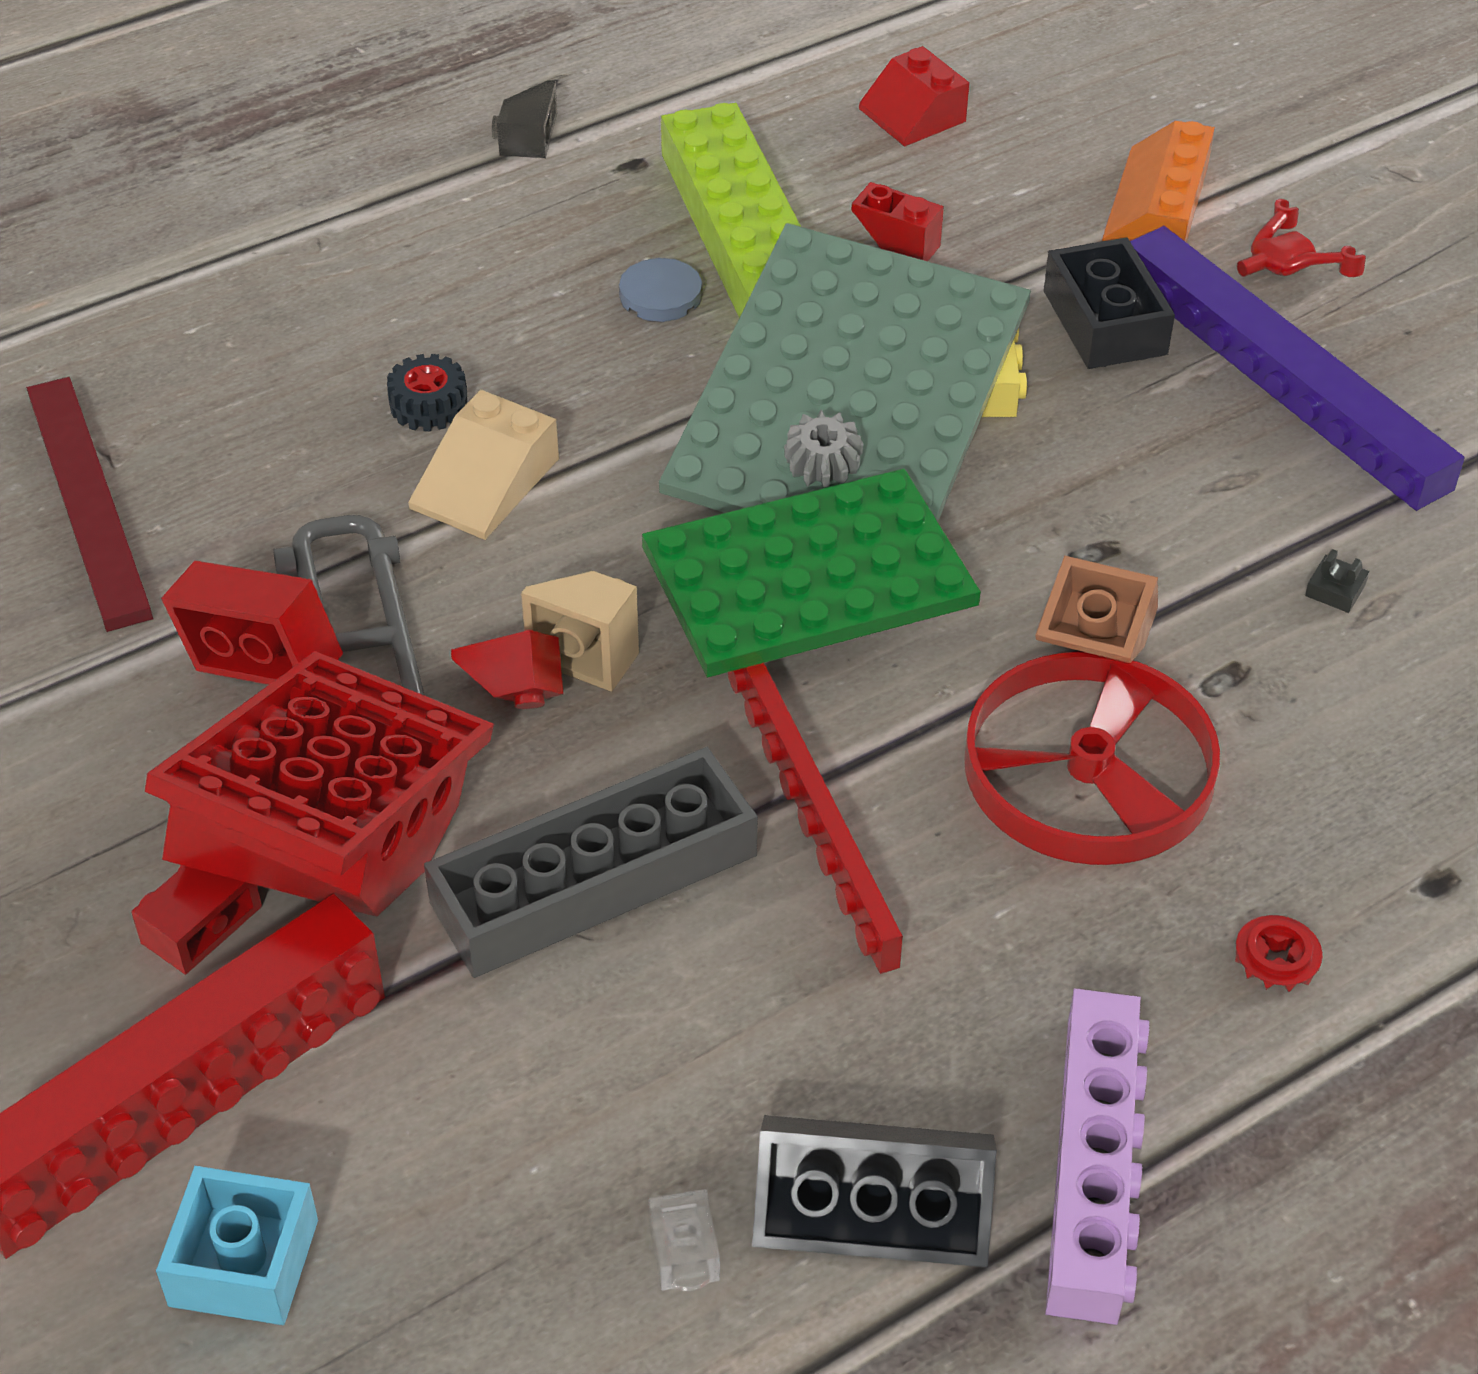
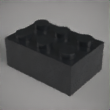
[1043,237,1175,369]

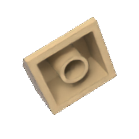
[521,571,639,692]

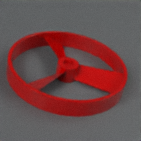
[964,652,1220,865]

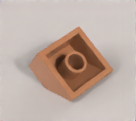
[1036,555,1158,663]

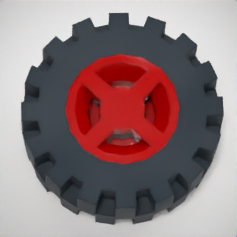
[387,354,468,431]

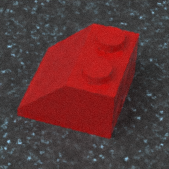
[859,46,970,147]

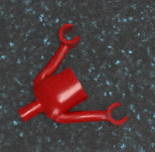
[1237,199,1366,277]

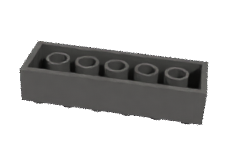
[424,747,758,978]

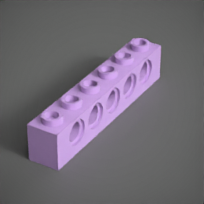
[1045,989,1149,1325]

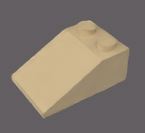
[408,390,559,540]

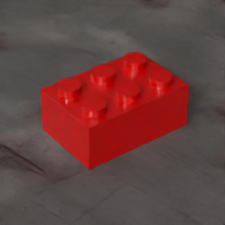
[161,560,343,685]

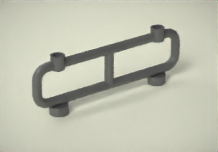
[273,515,425,696]

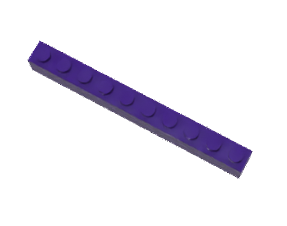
[1130,226,1465,511]

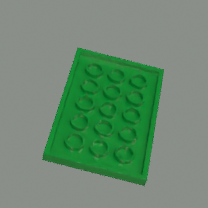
[642,468,981,678]

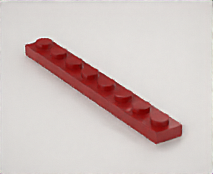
[728,663,903,974]

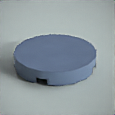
[619,258,702,322]

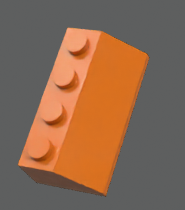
[1102,120,1215,243]

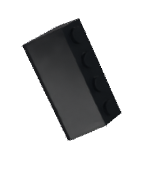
[752,1115,997,1268]

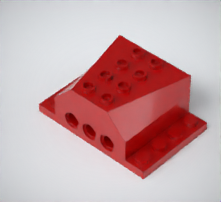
[145,651,494,917]

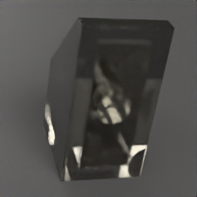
[491,80,558,159]

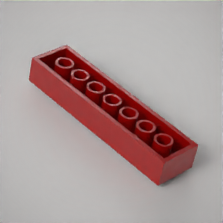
[0,893,385,1259]

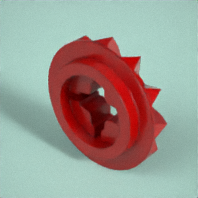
[1235,915,1323,992]

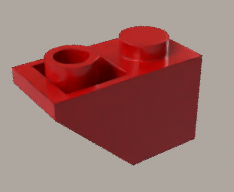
[851,182,944,262]

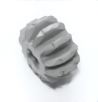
[784,409,863,488]

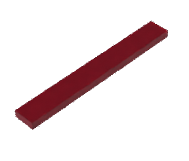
[26,376,153,632]

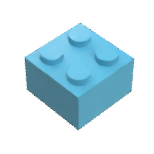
[156,1166,318,1325]

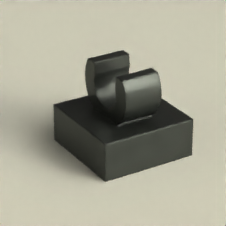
[1305,549,1370,613]

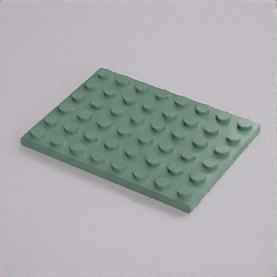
[659,223,1031,522]

